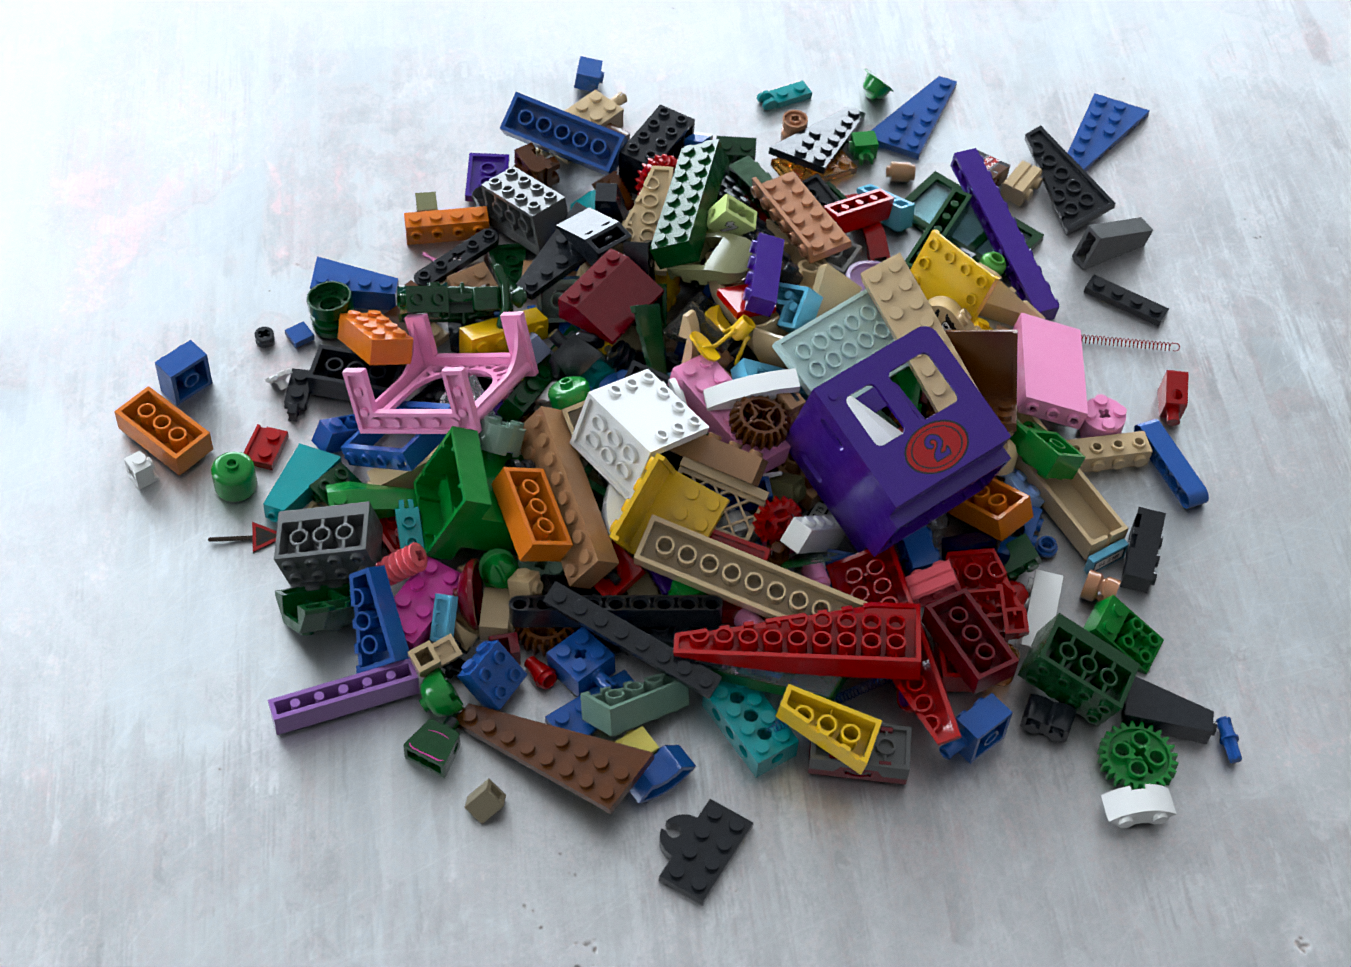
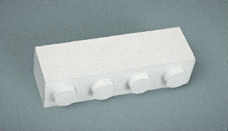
[780,514,846,554]
[1015,569,1064,659]

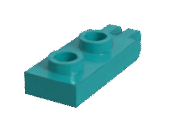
[395,499,425,550]

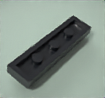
[1084,274,1169,327]

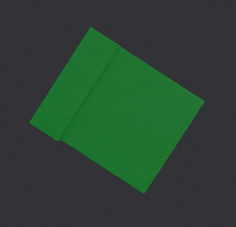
[413,426,523,560]

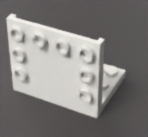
[570,369,709,499]

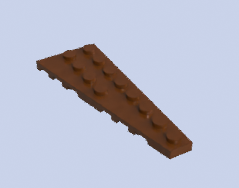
[456,703,655,814]

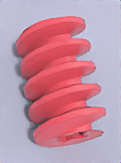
[376,542,428,586]

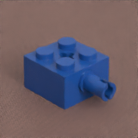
[547,627,619,697]
[939,693,1013,764]

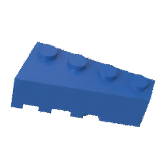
[349,565,409,674]

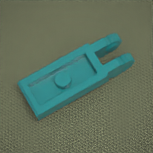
[756,80,812,111]

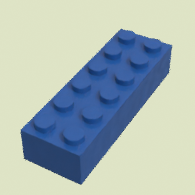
[500,92,628,175]

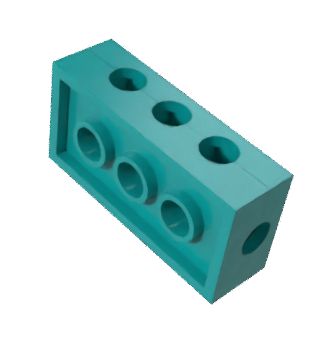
[702,669,799,778]

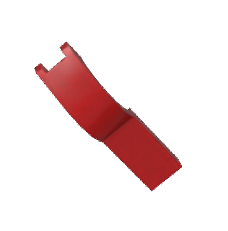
[845,193,890,261]

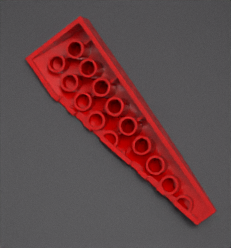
[826,546,962,746]
[673,602,921,680]

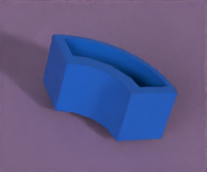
[630,745,696,803]

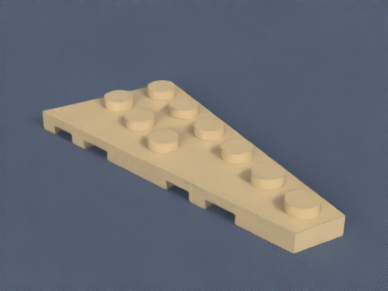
[623,166,673,276]

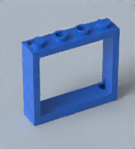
[340,401,451,471]

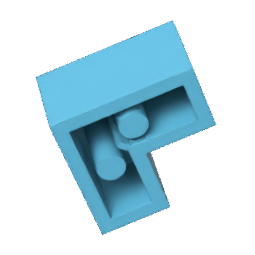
[776,282,823,334]

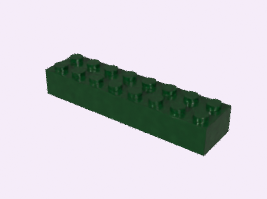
[649,139,728,269]

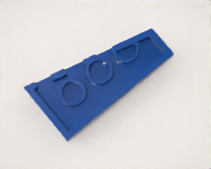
[545,669,634,736]

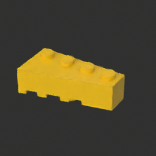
[459,307,549,353]
[775,684,882,775]

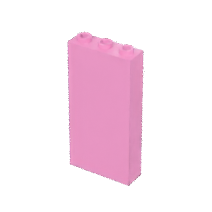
[1013,313,1088,429]

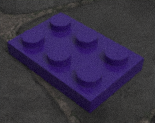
[465,153,510,202]

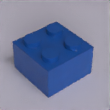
[154,340,213,406]

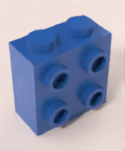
[457,640,528,710]

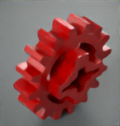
[752,496,802,545]

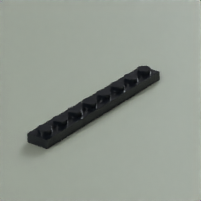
[543,581,722,700]

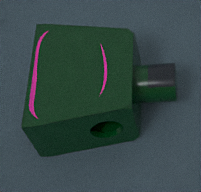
[403,716,461,778]

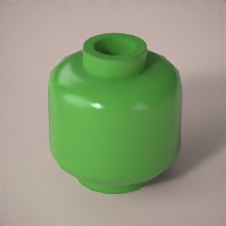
[978,252,1007,276]

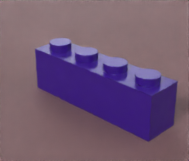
[743,233,785,317]

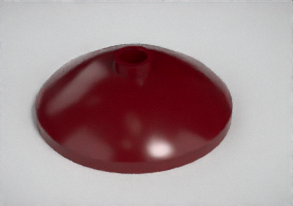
[453,558,483,630]

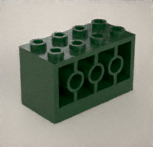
[1018,613,1140,727]

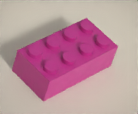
[394,557,461,651]

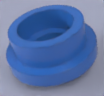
[1035,536,1058,558]

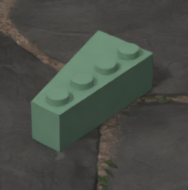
[580,673,689,736]

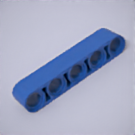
[1134,419,1209,509]

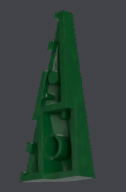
[630,304,668,375]

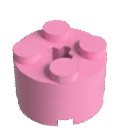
[1079,394,1127,438]

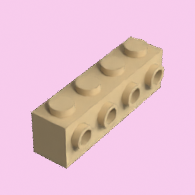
[1066,431,1152,473]

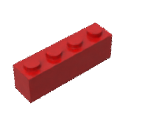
[823,188,895,233]

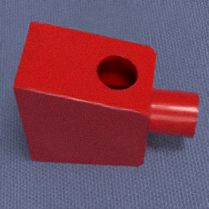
[1157,370,1189,426]

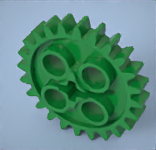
[1097,721,1179,790]

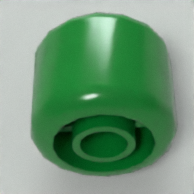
[548,376,591,410]
[211,451,258,502]

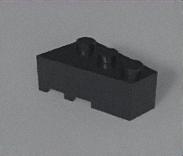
[595,183,629,224]
[1120,507,1166,593]

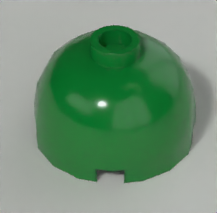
[419,667,465,718]

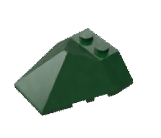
[275,583,355,636]

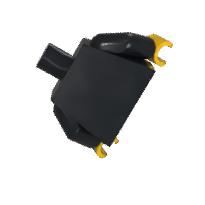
[548,329,613,381]

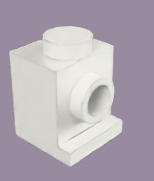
[124,451,160,490]

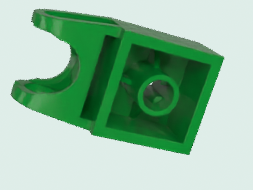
[1010,421,1086,480]

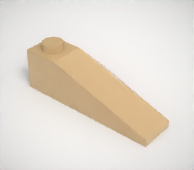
[978,262,1045,326]

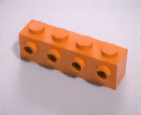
[404,206,489,245]

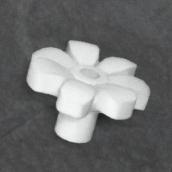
[265,368,292,390]

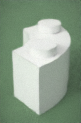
[1101,784,1177,828]

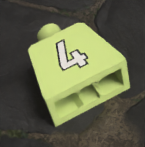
[707,194,757,236]

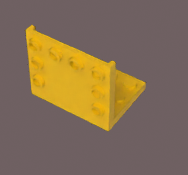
[910,230,1000,330]
[609,453,730,555]

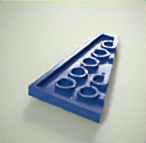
[870,76,957,160]
[1068,93,1150,172]

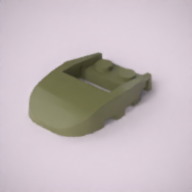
[666,232,752,285]

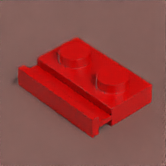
[243,424,289,471]

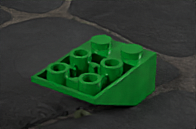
[1083,595,1164,674]

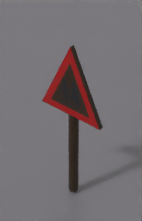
[208,522,277,553]

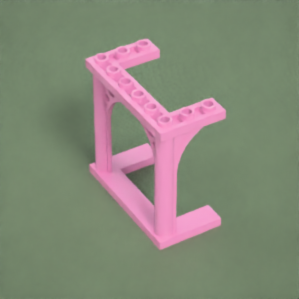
[342,311,539,434]

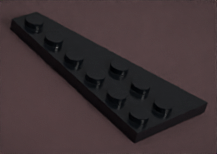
[1024,125,1116,235]
[516,201,587,301]

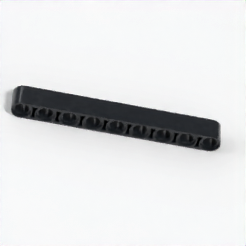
[509,595,723,628]

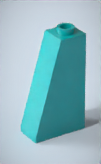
[263,443,341,522]

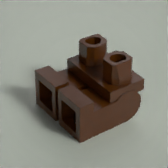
[514,142,560,189]

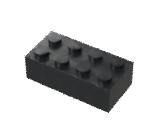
[307,344,405,401]

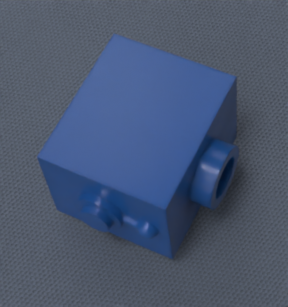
[574,56,605,92]

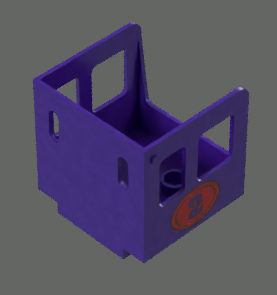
[786,326,1012,557]

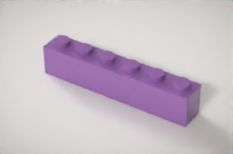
[268,659,420,735]

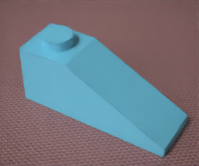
[856,184,915,232]

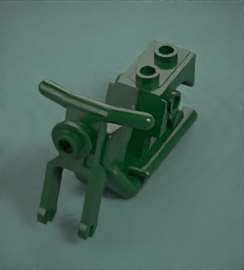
[397,264,527,329]

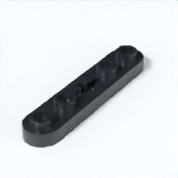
[414,228,499,286]

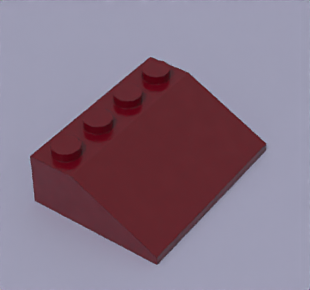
[558,248,664,345]

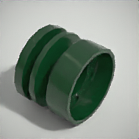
[306,281,355,338]

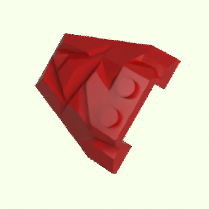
[933,548,1029,644]

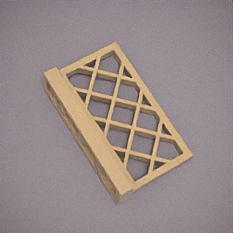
[678,456,769,541]

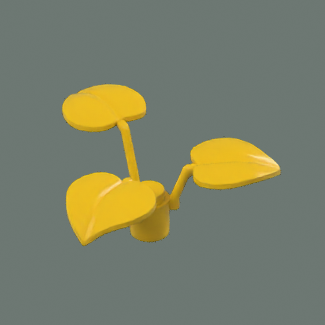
[689,305,756,365]

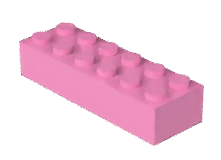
[668,355,791,473]

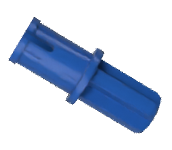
[1216,716,1242,764]

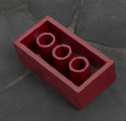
[921,587,1019,695]

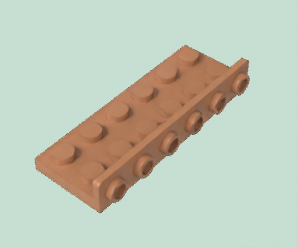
[751,171,851,264]

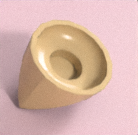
[453,613,479,651]

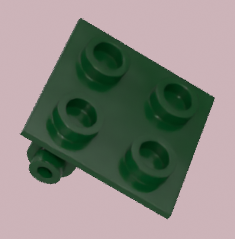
[309,462,362,506]

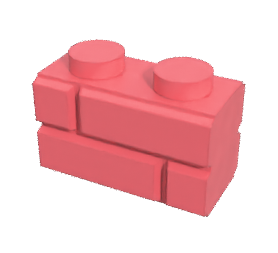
[905,559,961,607]

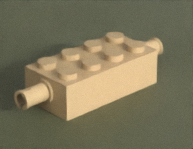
[536,89,628,165]

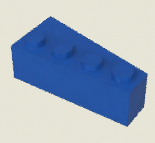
[310,256,399,311]

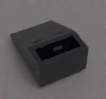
[556,207,632,266]

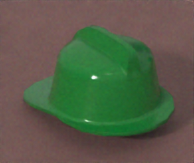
[862,68,894,100]
[478,548,520,589]

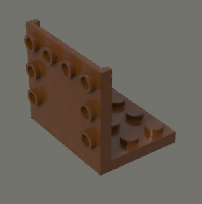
[926,330,1018,432]

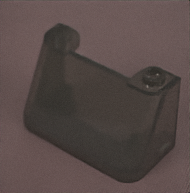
[662,290,732,354]

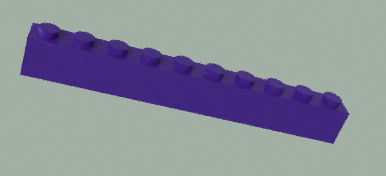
[950,148,1059,320]

